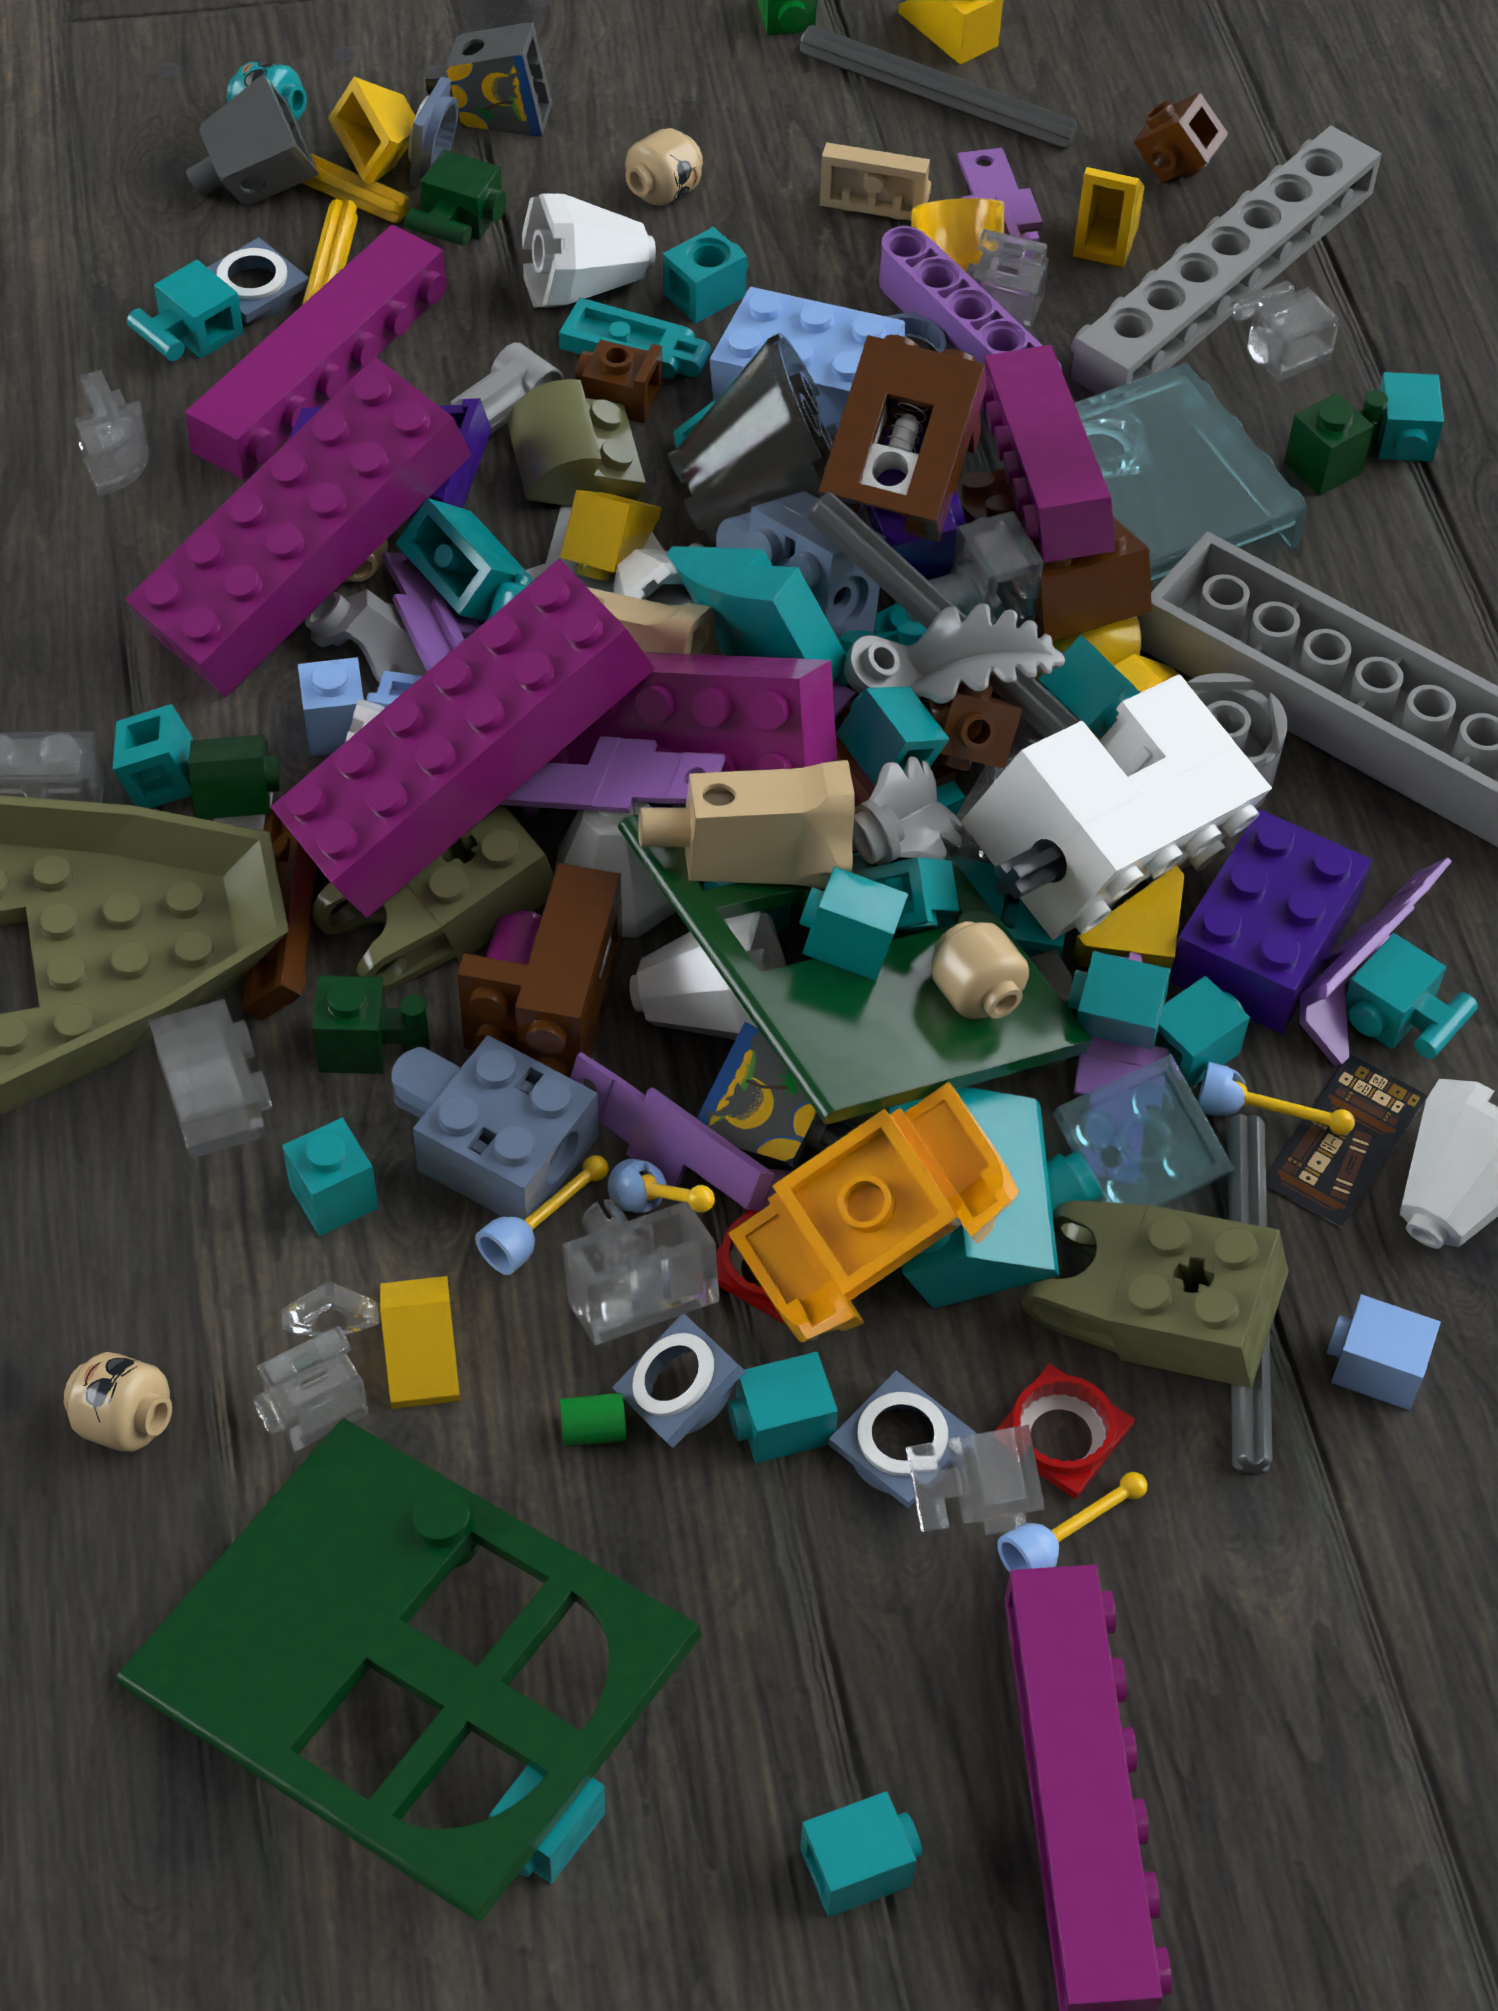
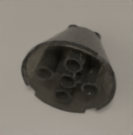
[668,333,872,547]

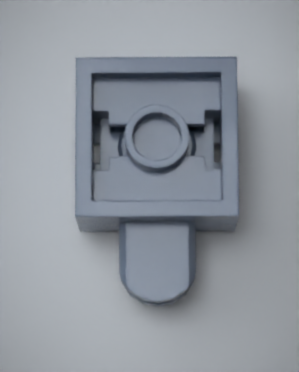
[716,491,886,639]
[391,1035,599,1220]

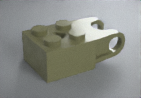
[311,805,554,992]
[1021,1200,1289,1388]

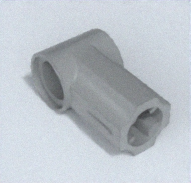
[450,342,564,434]

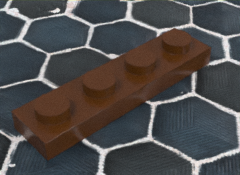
[241,807,317,1021]

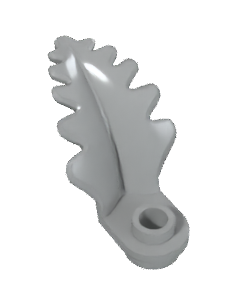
[305,589,427,683]
[844,604,1065,704]
[853,756,965,865]

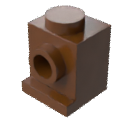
[575,339,662,423]

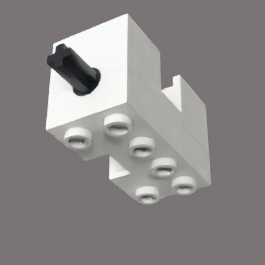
[961,674,1272,940]

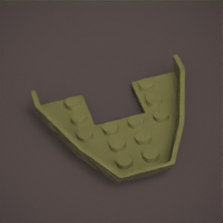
[0,795,289,1115]

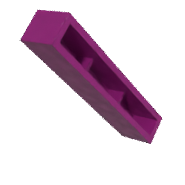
[184,225,447,480]
[981,345,1116,563]
[1004,1564,1172,2011]

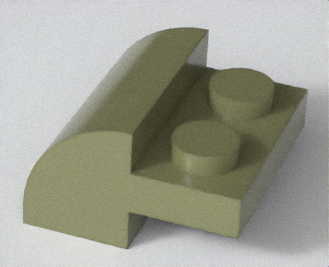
[507,379,646,506]

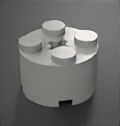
[1187,673,1287,809]

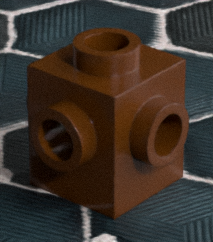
[1133,92,1228,183]
[922,684,1022,771]

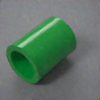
[560,1393,626,1447]

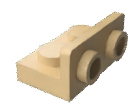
[819,142,931,221]

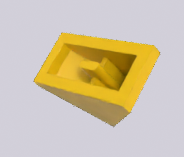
[1073,865,1184,971]
[380,1276,460,1409]

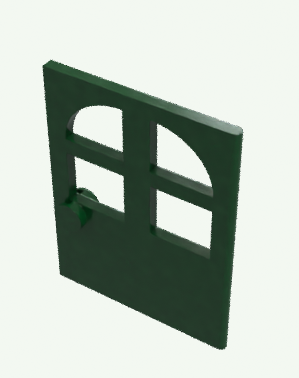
[618,805,1093,1124]
[116,1418,702,1922]

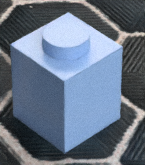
[298,657,364,756]
[1326,1294,1441,1410]

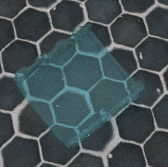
[1075,362,1308,581]

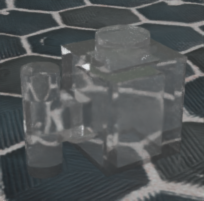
[966,229,1049,333]
[1230,280,1340,382]
[253,1326,369,1452]
[905,1425,1045,1535]

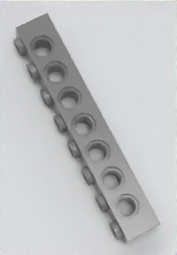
[1070,125,1382,410]

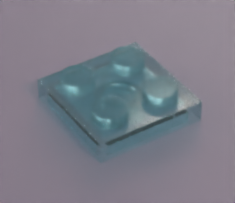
[1053,1054,1234,1207]

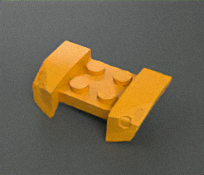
[728,1082,1019,1342]

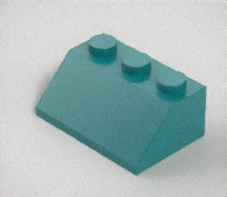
[889,1087,1059,1309]

